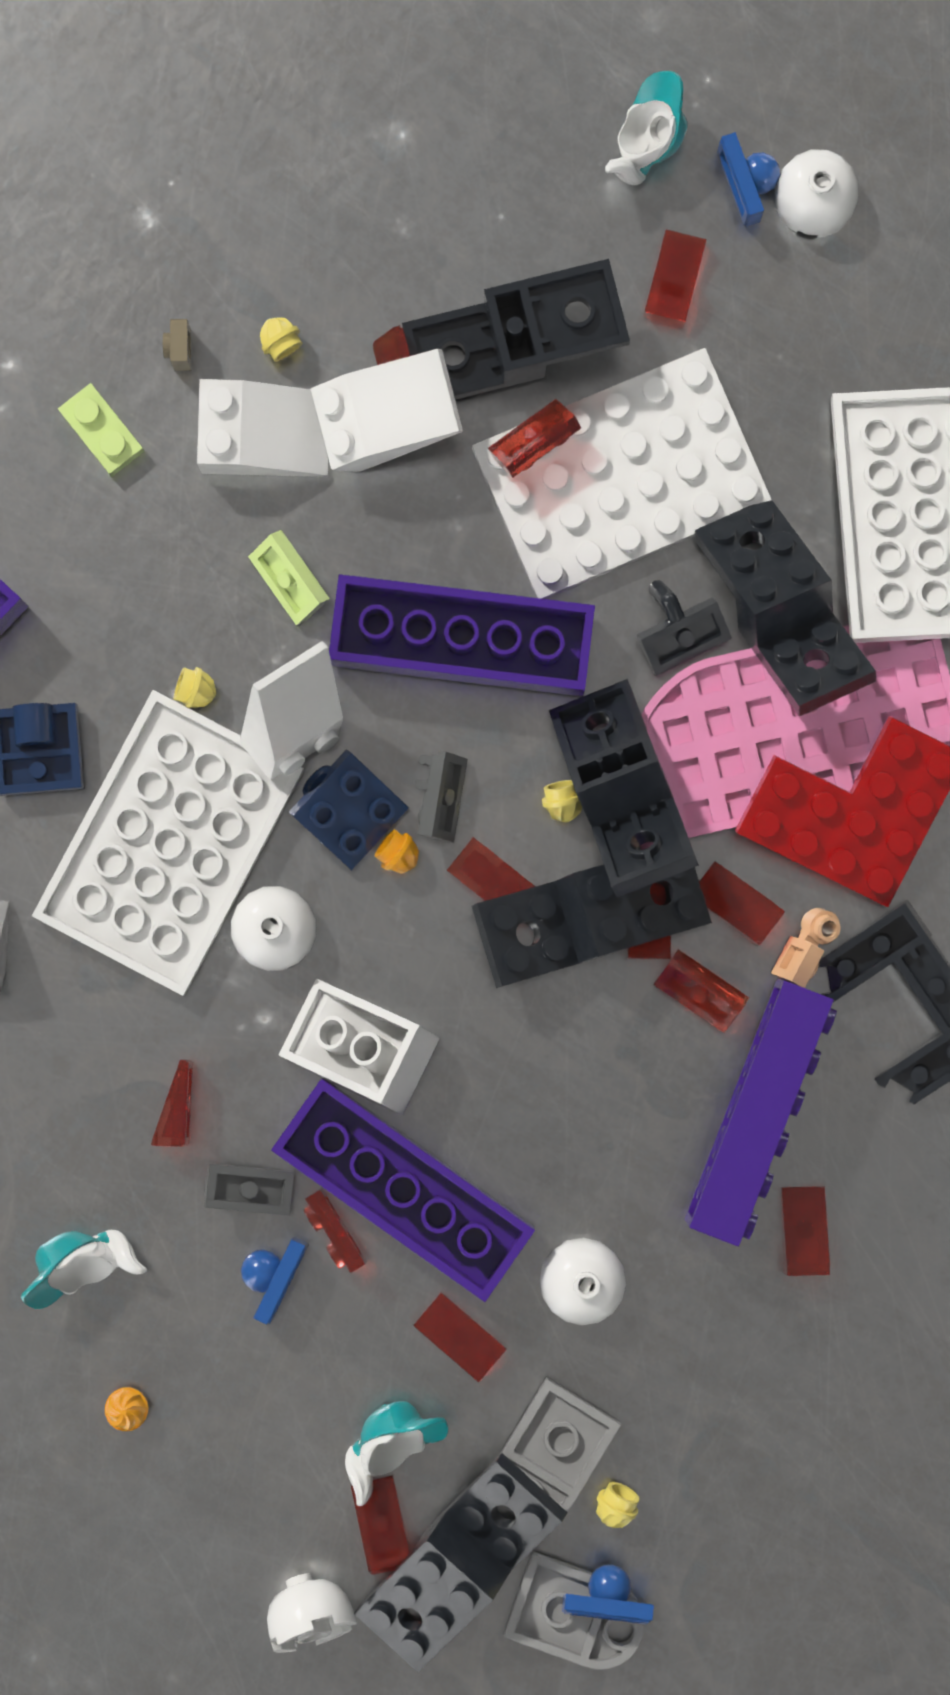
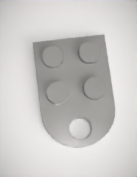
[500,1377,621,1513]
[503,1551,644,1670]

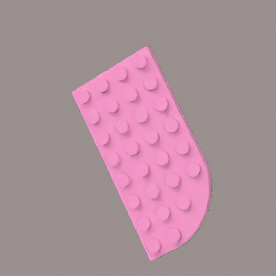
[639,625,950,850]

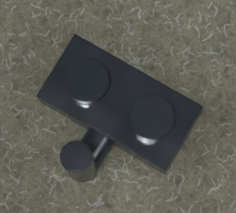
[637,580,732,676]

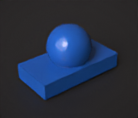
[717,132,781,227]
[241,1236,308,1325]
[562,1564,654,1625]

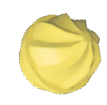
[260,318,303,362]
[173,667,216,709]
[542,780,582,822]
[596,1482,640,1528]

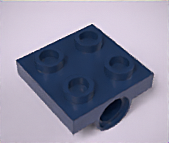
[0,703,84,796]
[289,749,409,871]

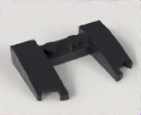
[818,900,950,1104]

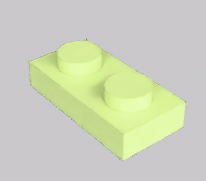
[58,383,145,477]
[248,530,330,625]

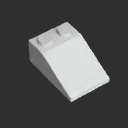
[311,349,463,472]
[197,379,329,477]
[240,641,343,780]
[279,978,440,1115]

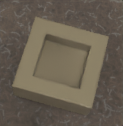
[163,319,192,371]

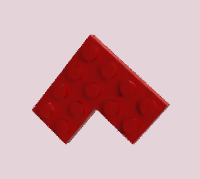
[735,716,950,907]

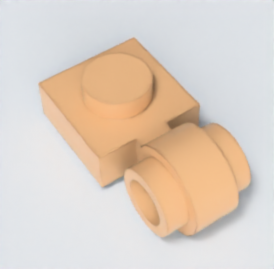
[771,908,841,988]

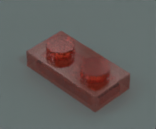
[488,399,581,478]
[447,837,536,901]
[653,949,750,1033]
[304,1188,367,1273]
[413,1291,507,1382]

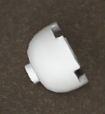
[774,149,859,237]
[231,886,316,971]
[539,1238,626,1326]
[267,1573,357,1653]

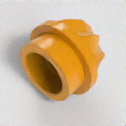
[374,829,419,874]
[105,1387,149,1431]

